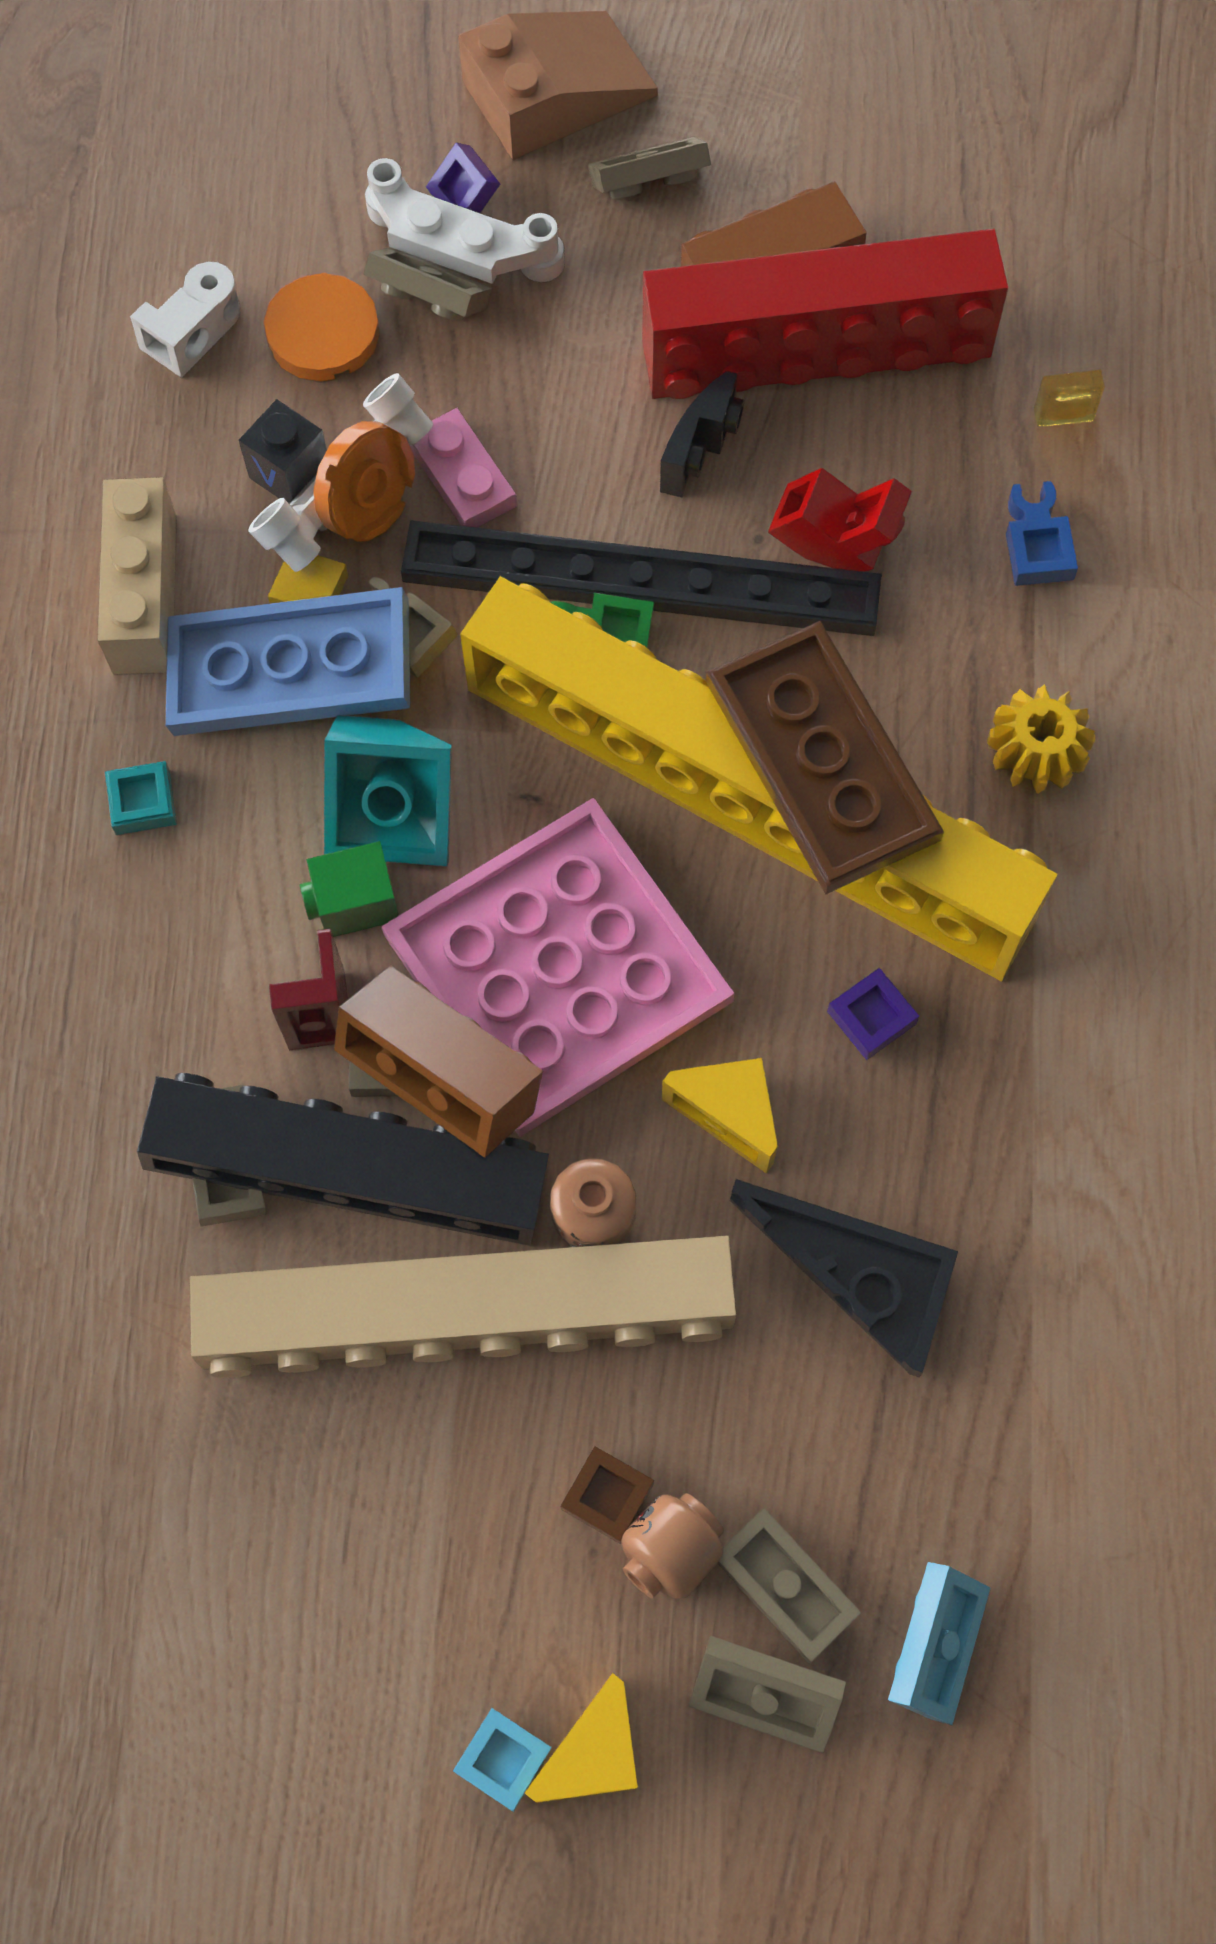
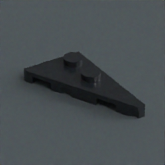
[730,1179,958,1378]

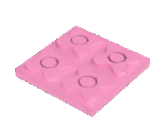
[382,798,735,1137]

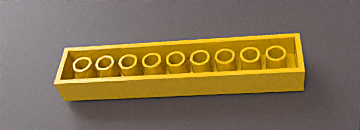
[460,576,1058,982]

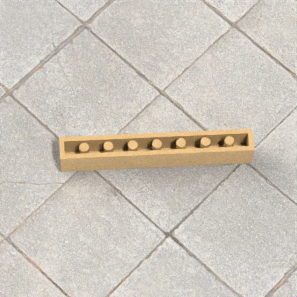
[190,1236,736,1378]

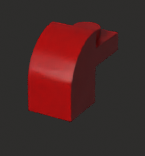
[768,468,912,572]

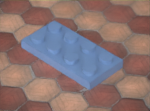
[165,587,410,736]

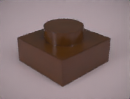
[560,1446,654,1544]

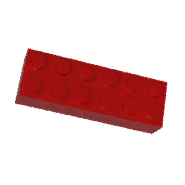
[642,228,1008,399]

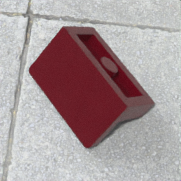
[269,928,348,1051]

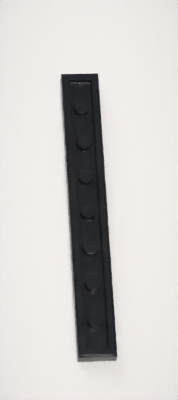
[401,520,882,636]

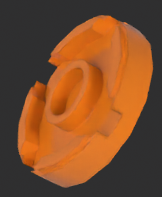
[264,273,380,382]
[313,421,415,542]

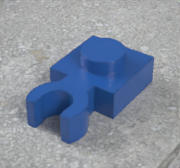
[1006,481,1078,586]

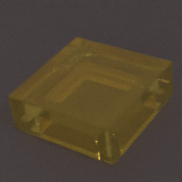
[1034,369,1105,427]

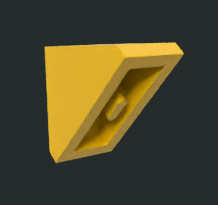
[662,1058,778,1174]
[525,1673,638,1803]

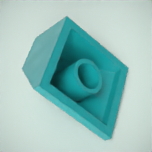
[324,715,452,866]

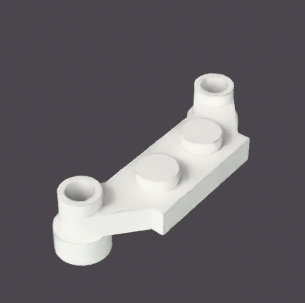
[365,158,565,284]
[248,373,433,572]

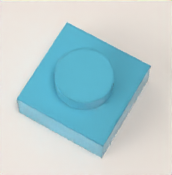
[453,1708,552,1812]

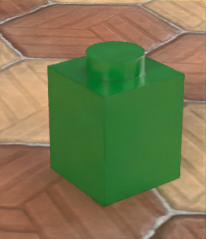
[300,841,399,937]

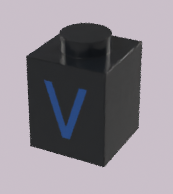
[238,399,327,504]

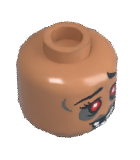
[550,1159,636,1247]
[621,1493,724,1599]

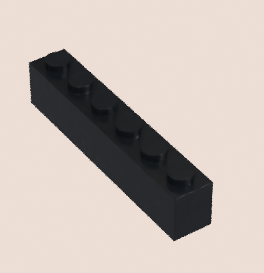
[137,1073,549,1246]

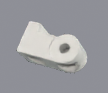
[130,262,240,378]

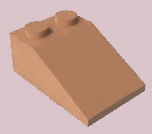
[458,11,658,160]

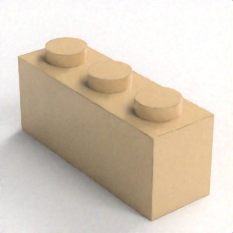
[98,477,176,675]

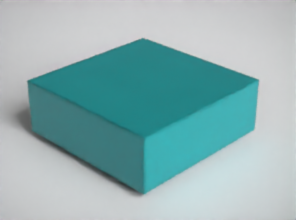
[105,761,177,835]

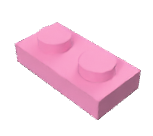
[410,408,517,528]

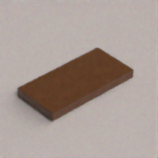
[706,621,944,894]

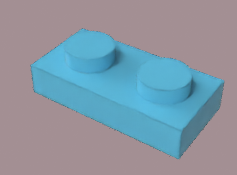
[888,1562,990,1725]

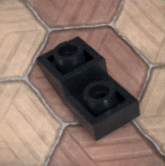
[660,371,745,498]

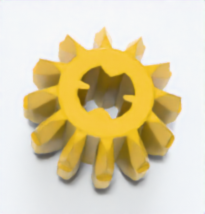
[987,684,1095,794]

